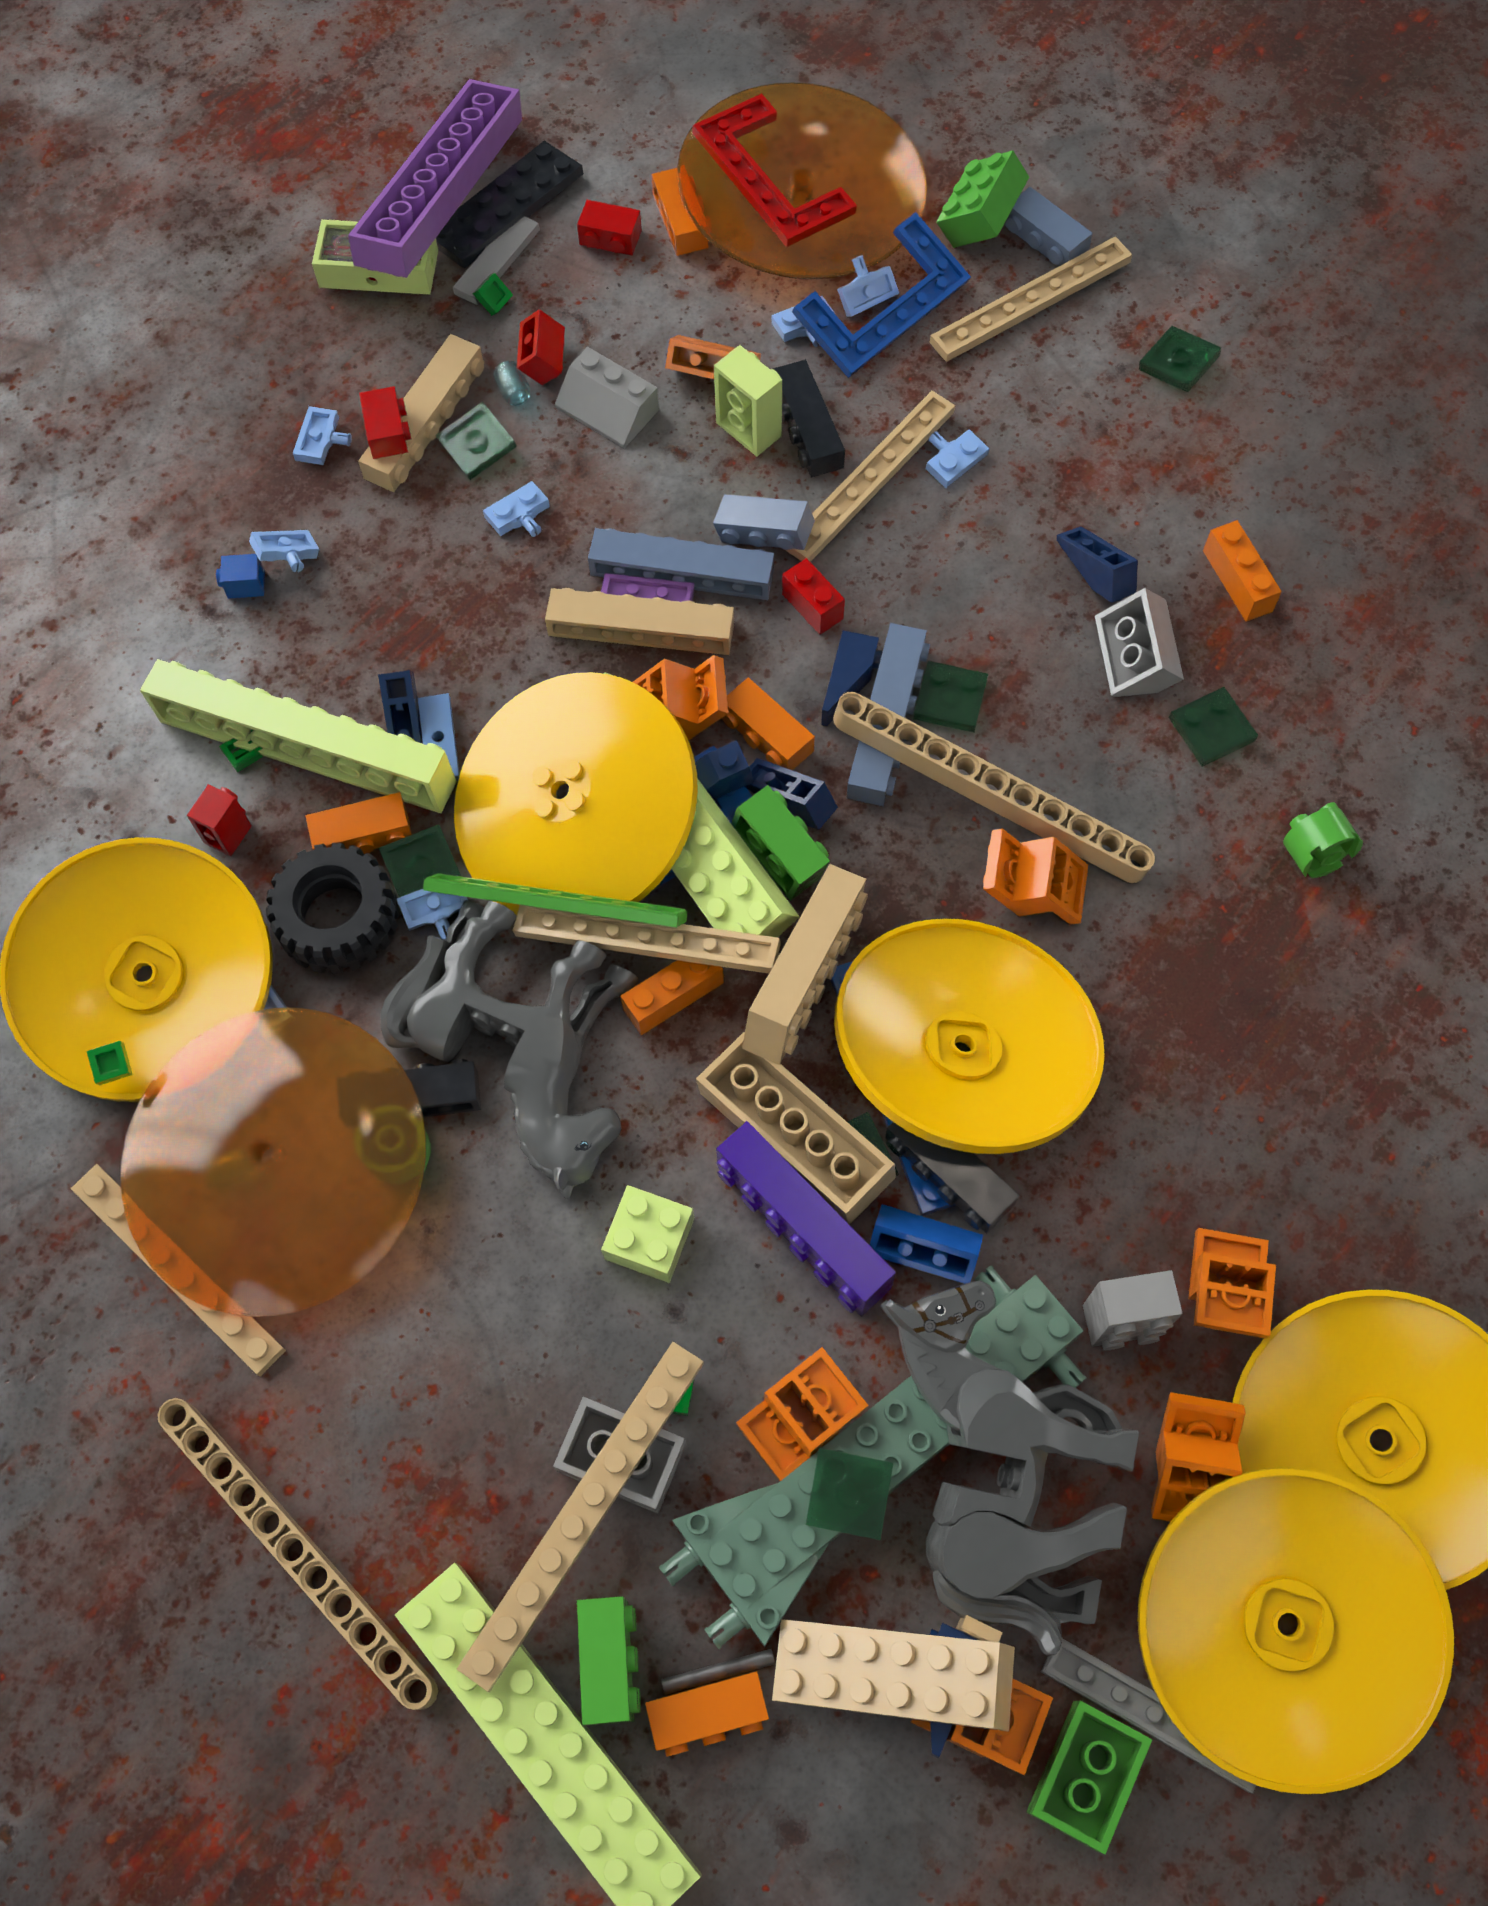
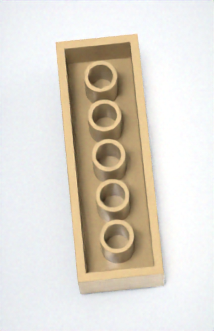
[742,864,868,1065]
[696,1032,896,1225]
[772,1619,1015,1731]

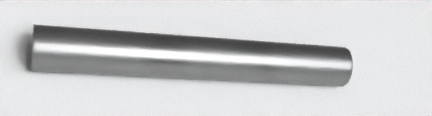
[661,1649,775,1695]

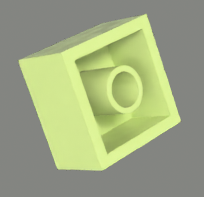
[601,1185,694,1283]

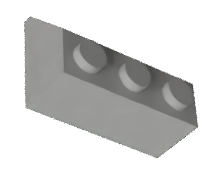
[555,346,659,449]
[1095,588,1184,697]

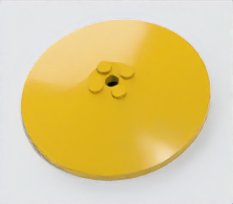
[454,672,698,916]
[0,837,273,1102]
[834,919,1104,1154]
[1232,1290,1488,1590]
[1138,1468,1454,1794]

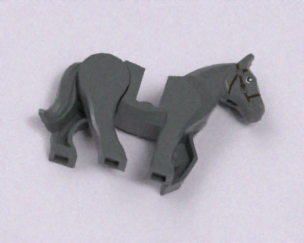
[881,1280,1139,1656]

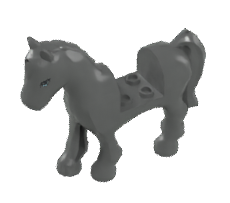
[381,900,639,1199]

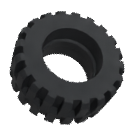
[266,843,399,974]

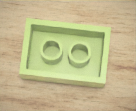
[714,345,782,457]

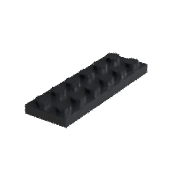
[436,140,584,269]

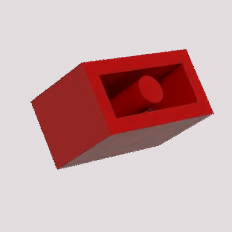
[577,199,642,256]
[516,309,565,386]
[359,386,412,459]
[782,558,845,635]
[187,784,252,857]

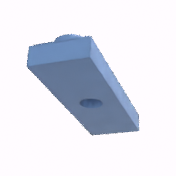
[418,693,460,781]

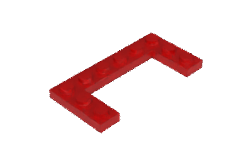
[692,93,857,247]

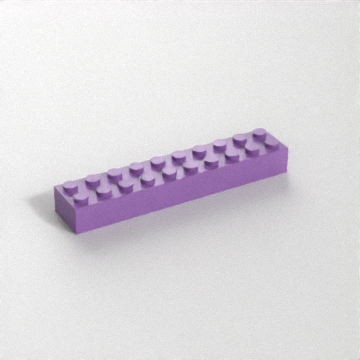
[348,79,522,278]

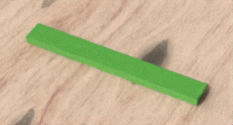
[423,873,687,928]

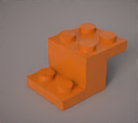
[633,655,728,740]
[983,828,1088,925]
[1188,1228,1276,1339]
[736,1347,869,1481]
[1151,1392,1246,1522]
[910,1679,1053,1775]

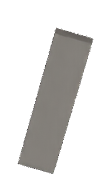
[453,216,540,305]

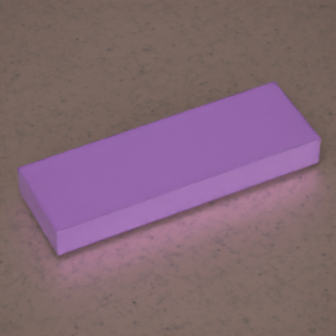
[601,573,695,602]

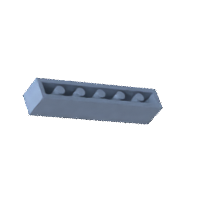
[588,528,774,600]
[847,623,930,807]

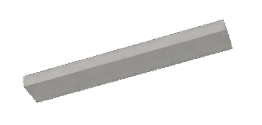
[1041,1638,1256,1794]

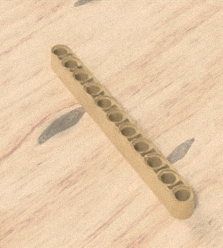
[833,692,1155,883]
[158,1398,438,1710]

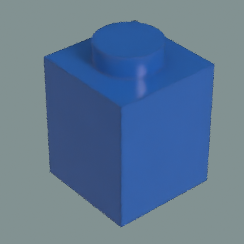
[216,554,265,599]

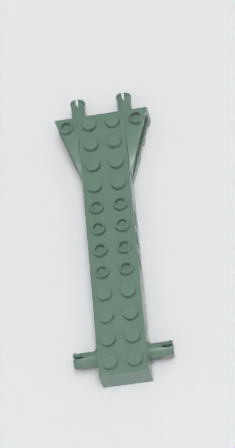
[658,1265,1087,1649]

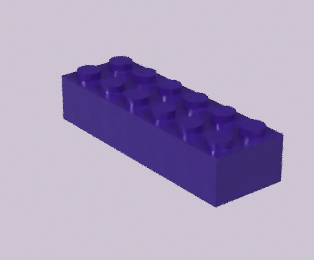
[716,1121,896,1317]

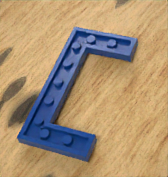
[792,212,971,378]

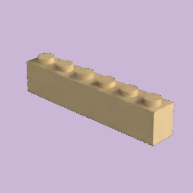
[358,334,484,492]
[545,588,734,655]

